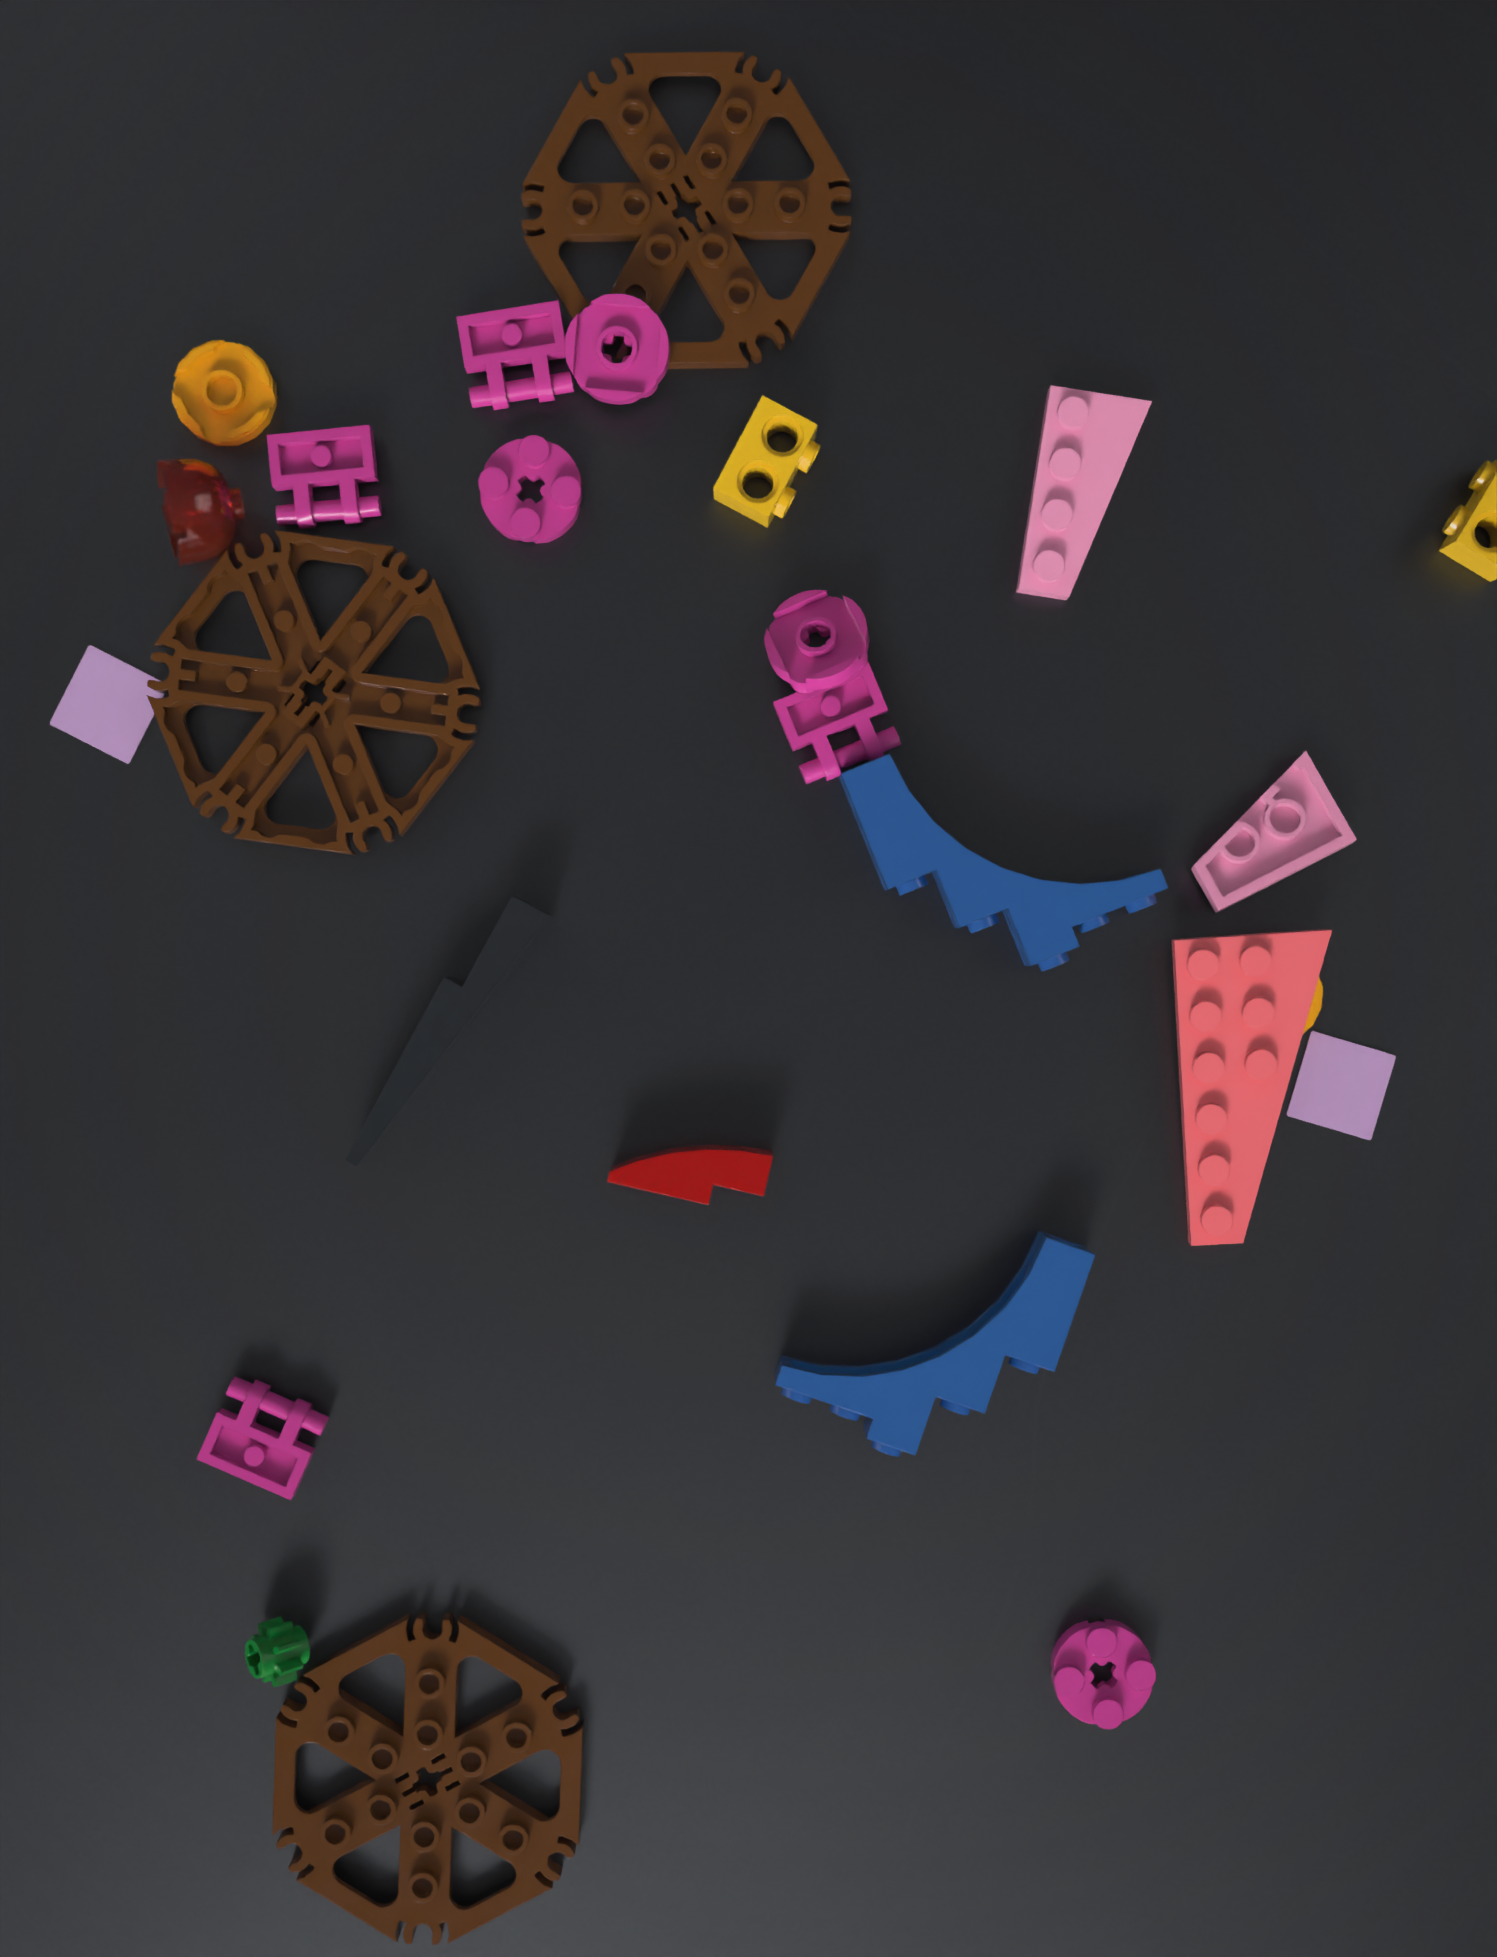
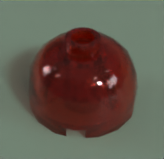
[156,457,245,566]

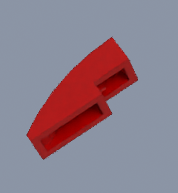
[607,1145,773,1205]

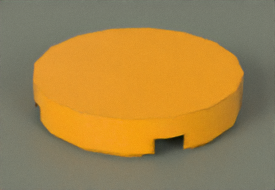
[172,340,277,446]

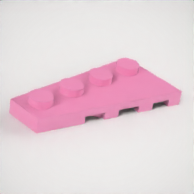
[1016,385,1152,600]

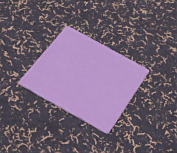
[50,645,165,764]
[1287,1031,1396,1140]

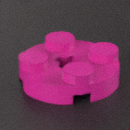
[565,294,670,405]
[478,435,583,544]
[764,590,870,694]
[1051,1619,1156,1730]

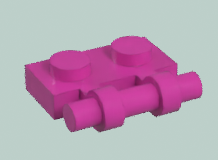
[456,300,574,410]
[267,425,382,529]
[773,662,901,784]
[197,1376,329,1500]

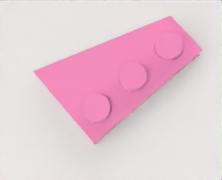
[1191,751,1357,914]

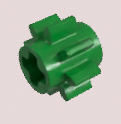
[245,1617,310,1687]

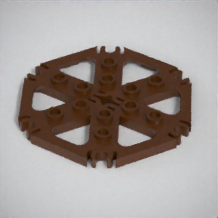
[521,52,852,369]
[147,530,482,855]
[272,1612,584,1945]

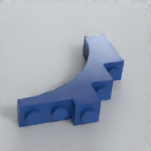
[839,754,1168,972]
[774,1231,1095,1457]

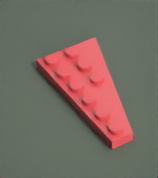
[1172,929,1332,1246]

